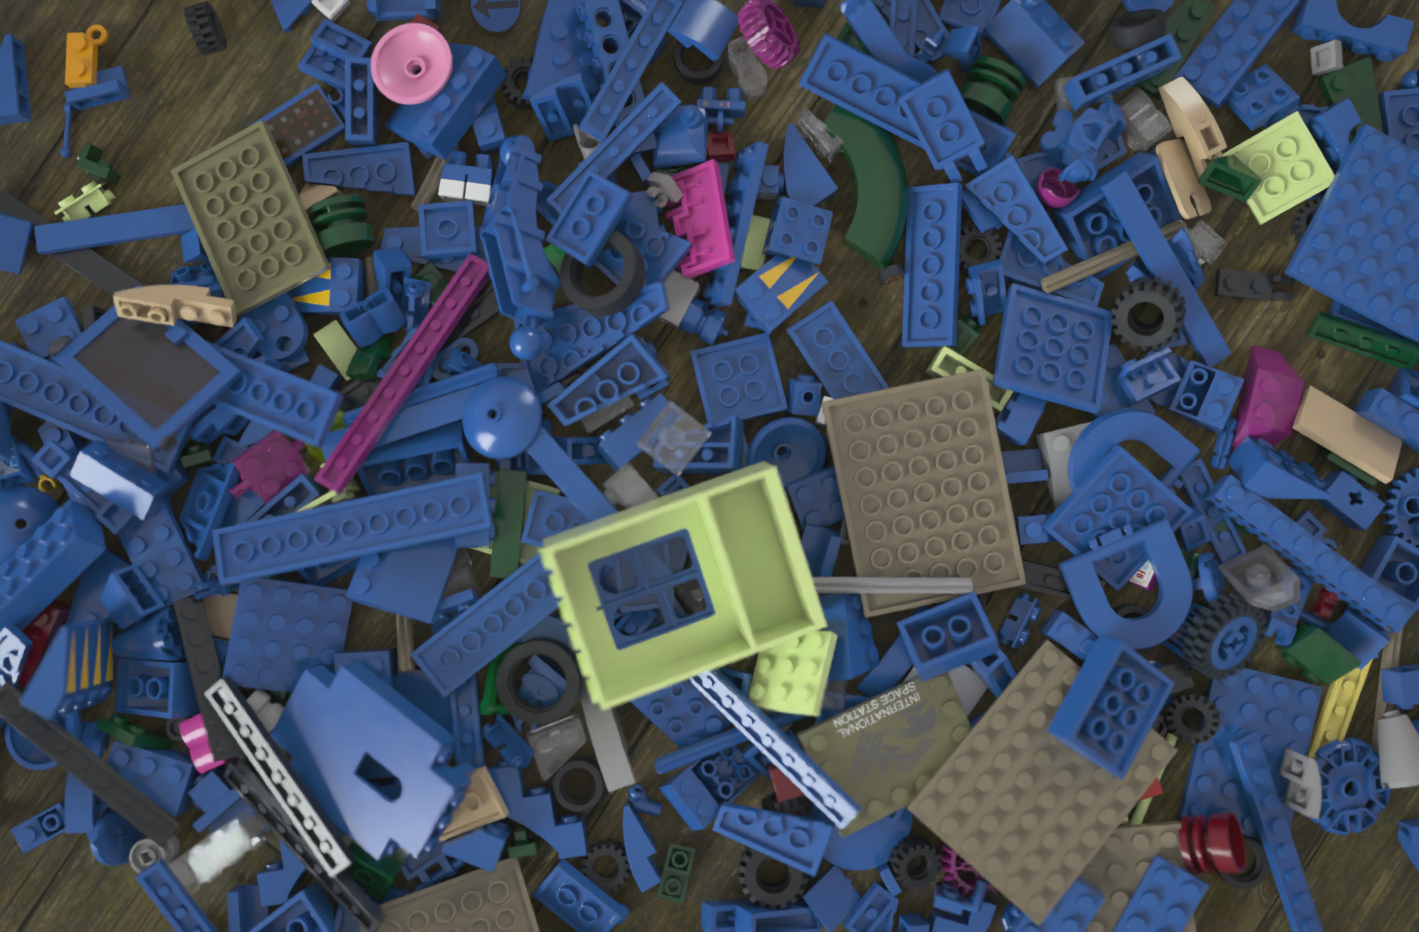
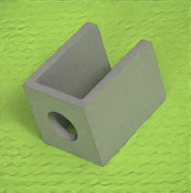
[656,270,700,330]

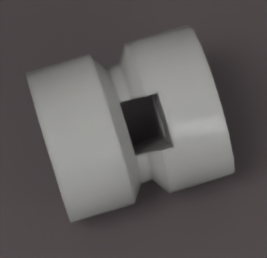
[247,689,284,733]
[129,834,180,873]

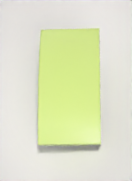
[313,320,357,381]

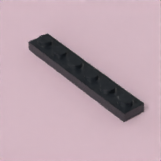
[172,597,243,763]

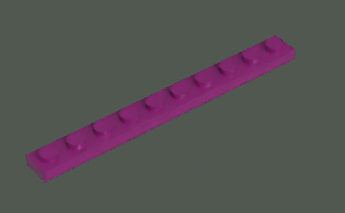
[314,253,490,495]

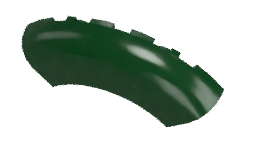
[820,104,908,270]

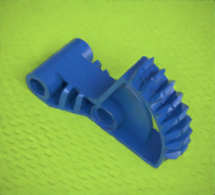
[840,0,937,83]

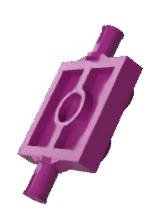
[229,429,311,504]

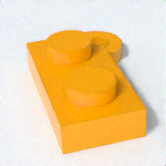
[65,24,109,88]

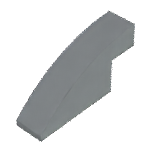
[580,675,636,792]

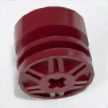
[1179,812,1246,875]

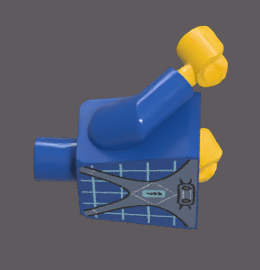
[0,436,60,493]

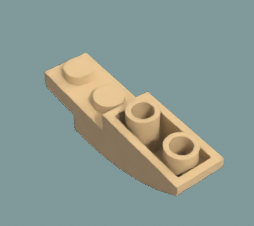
[1158,76,1227,186]
[113,285,237,328]

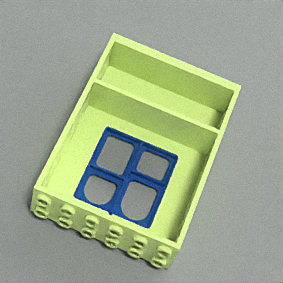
[539,461,827,710]

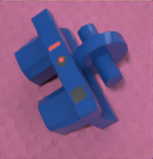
[697,87,745,133]

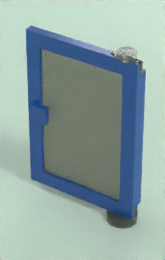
[49,284,243,453]

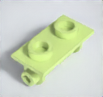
[54,180,115,222]

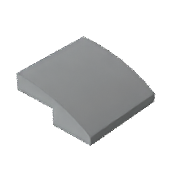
[1279,748,1321,819]

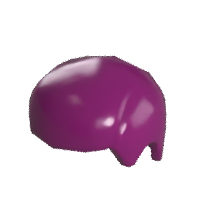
[1036,168,1080,209]

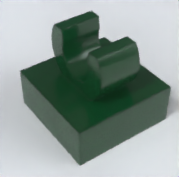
[508,826,540,859]

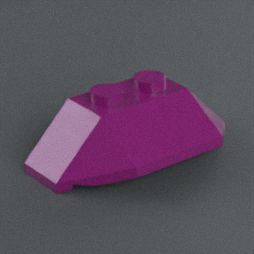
[1231,346,1304,451]

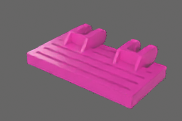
[665,159,735,279]

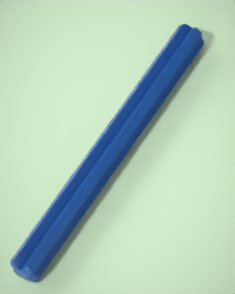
[343,363,500,426]
[654,712,808,774]

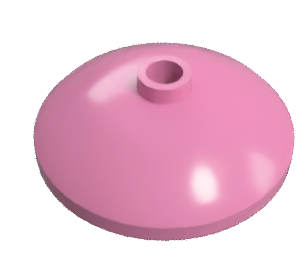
[371,23,453,105]

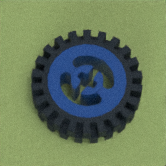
[1183,593,1266,680]

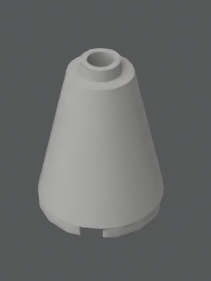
[1377,709,1419,788]

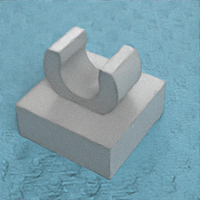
[1310,40,1343,76]
[646,172,683,208]

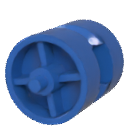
[679,297,729,346]

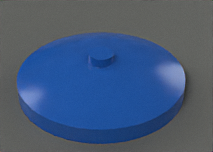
[806,800,912,870]

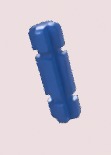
[1210,417,1238,469]

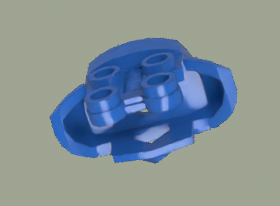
[1039,97,1127,183]

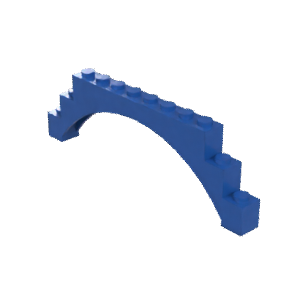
[257,759,589,907]

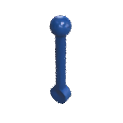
[60,102,75,158]

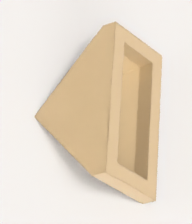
[299,184,343,217]

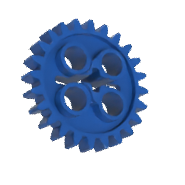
[1381,468,1419,549]

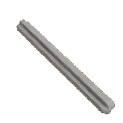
[811,577,973,593]

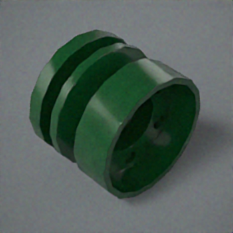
[959,56,1026,125]
[308,195,376,258]

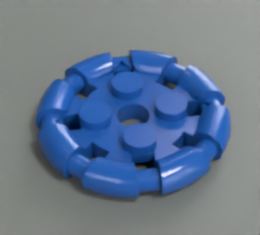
[1310,738,1391,835]

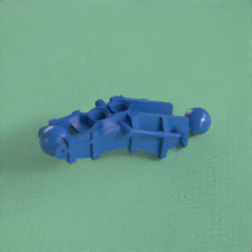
[480,135,561,360]

